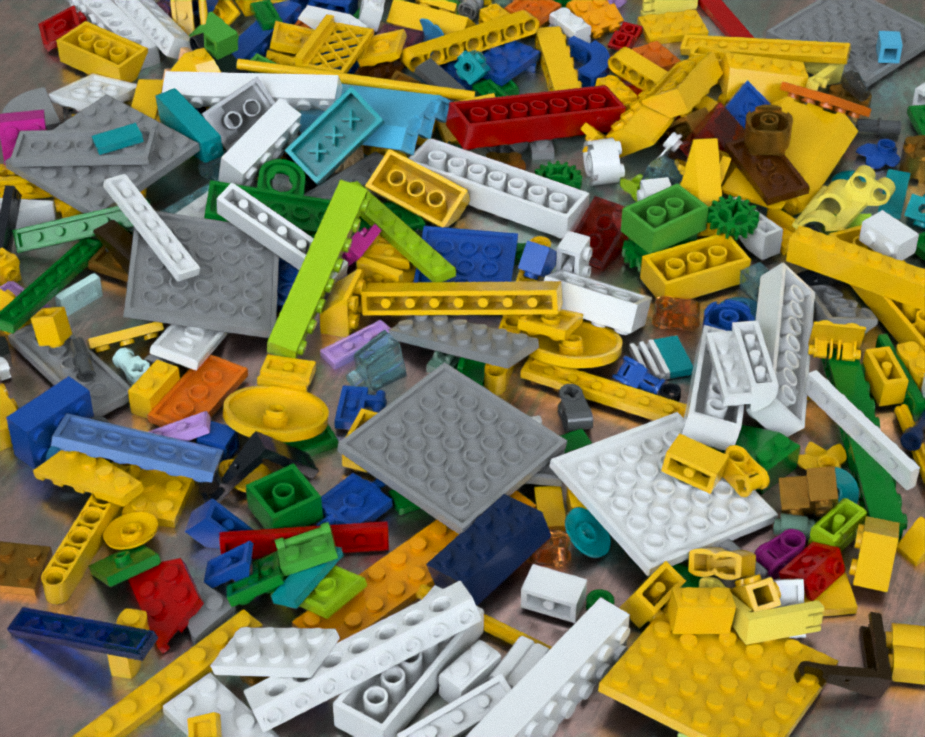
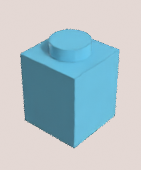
[876,31,903,63]

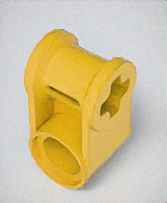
[722,445,770,498]

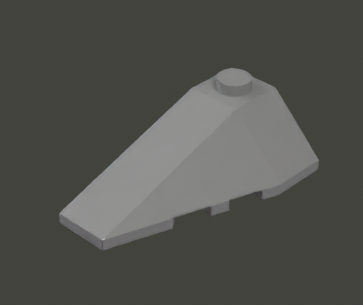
[809,284,878,335]

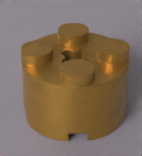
[744,105,793,156]
[899,135,925,184]

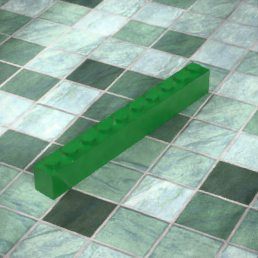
[820,347,908,542]

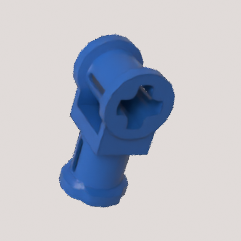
[612,355,667,396]

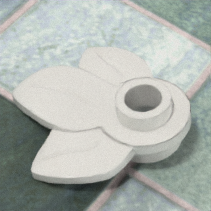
[653,132,683,171]

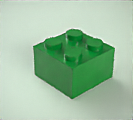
[246,463,323,529]

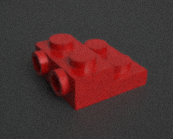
[38,5,87,52]

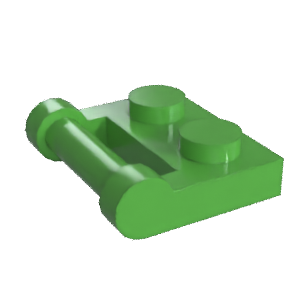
[275,522,338,577]

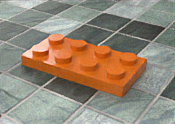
[147,354,248,427]

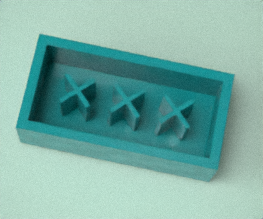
[285,86,385,185]

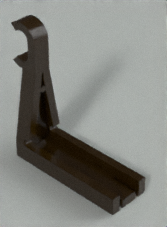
[794,611,892,698]

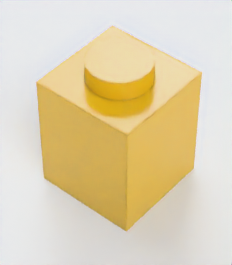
[31,307,72,348]

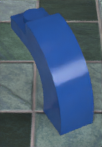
[568,36,610,88]

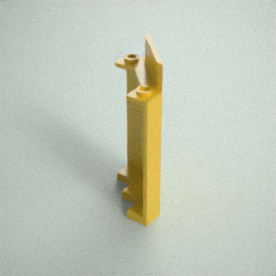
[721,96,858,216]

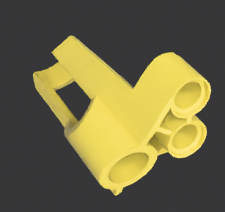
[792,165,895,231]

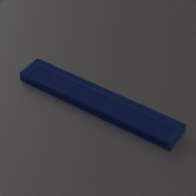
[7,607,158,661]

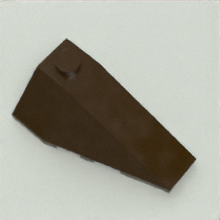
[93,220,133,274]

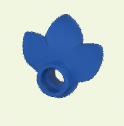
[856,139,900,169]

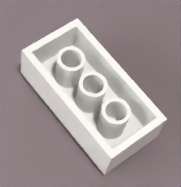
[218,98,302,187]
[544,269,652,335]

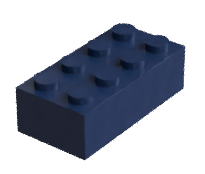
[426,494,551,606]

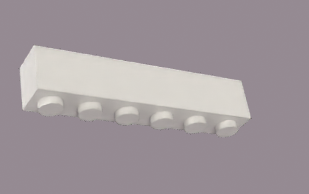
[217,183,348,289]

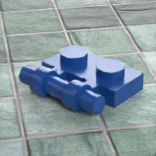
[334,385,387,430]

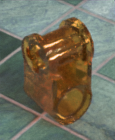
[652,296,700,331]
[525,529,571,568]

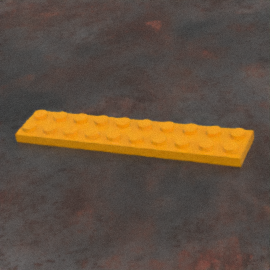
[292,490,536,643]

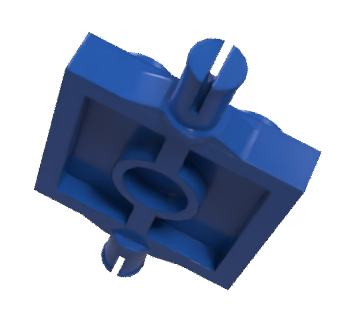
[316,473,392,526]

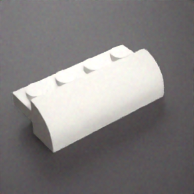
[706,321,779,412]

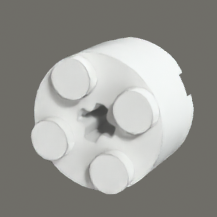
[583,138,625,186]

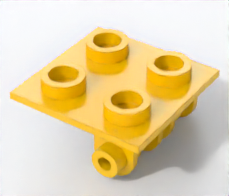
[808,320,866,362]

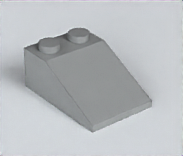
[201,76,275,152]

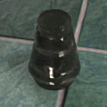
[841,70,870,101]

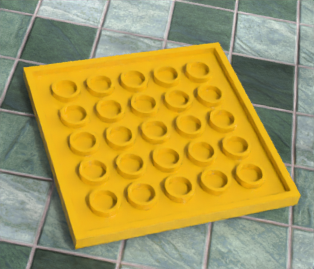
[598,603,839,737]

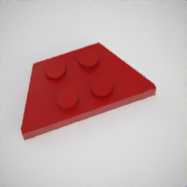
[128,558,204,654]

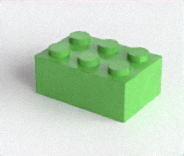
[621,183,709,254]

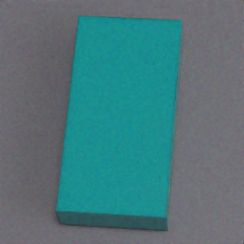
[92,123,144,155]
[654,335,693,379]

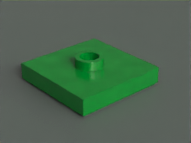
[88,545,161,587]

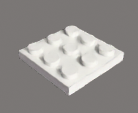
[49,74,137,111]

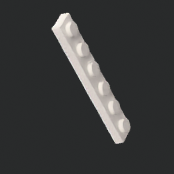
[103,174,200,282]
[805,370,920,490]

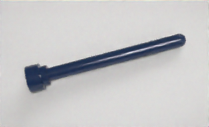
[900,409,925,451]

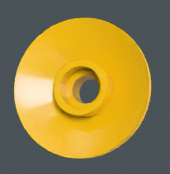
[103,511,159,550]

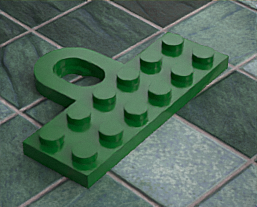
[204,159,331,235]

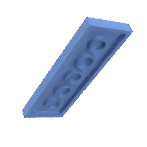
[51,413,224,483]

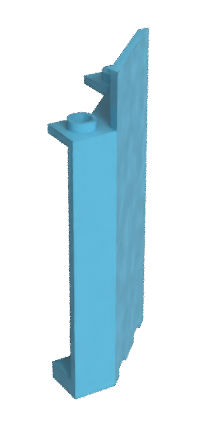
[295,84,452,155]

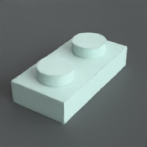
[55,273,103,316]

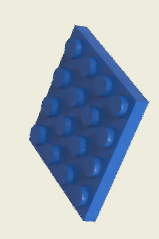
[413,226,518,283]

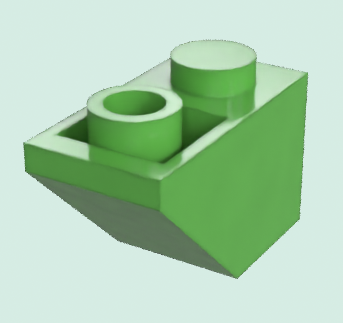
[204,11,239,60]

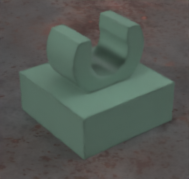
[426,351,460,373]

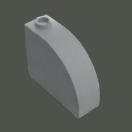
[2,87,61,130]

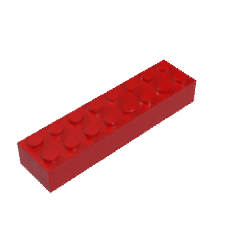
[446,85,626,150]

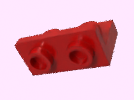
[779,542,846,601]

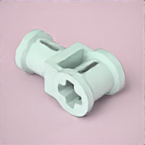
[112,347,150,387]

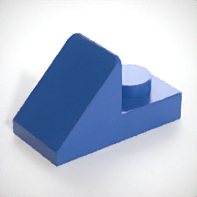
[204,541,253,588]

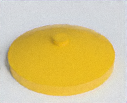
[522,320,623,368]
[223,385,329,442]

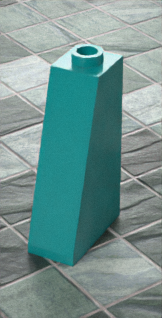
[155,88,224,163]

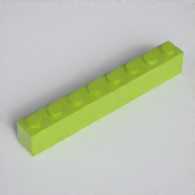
[267,179,370,359]

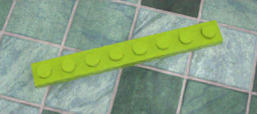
[350,181,456,282]

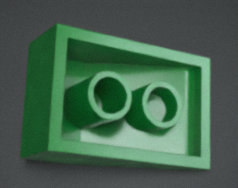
[712,425,800,495]

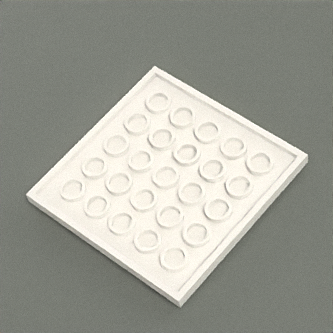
[549,412,778,576]

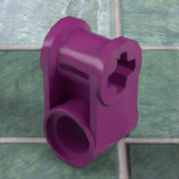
[754,529,806,579]

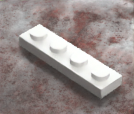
[397,673,511,737]

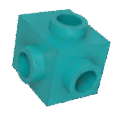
[454,50,491,85]
[904,194,925,229]

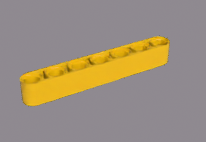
[400,10,540,73]
[608,47,727,139]
[41,461,141,605]

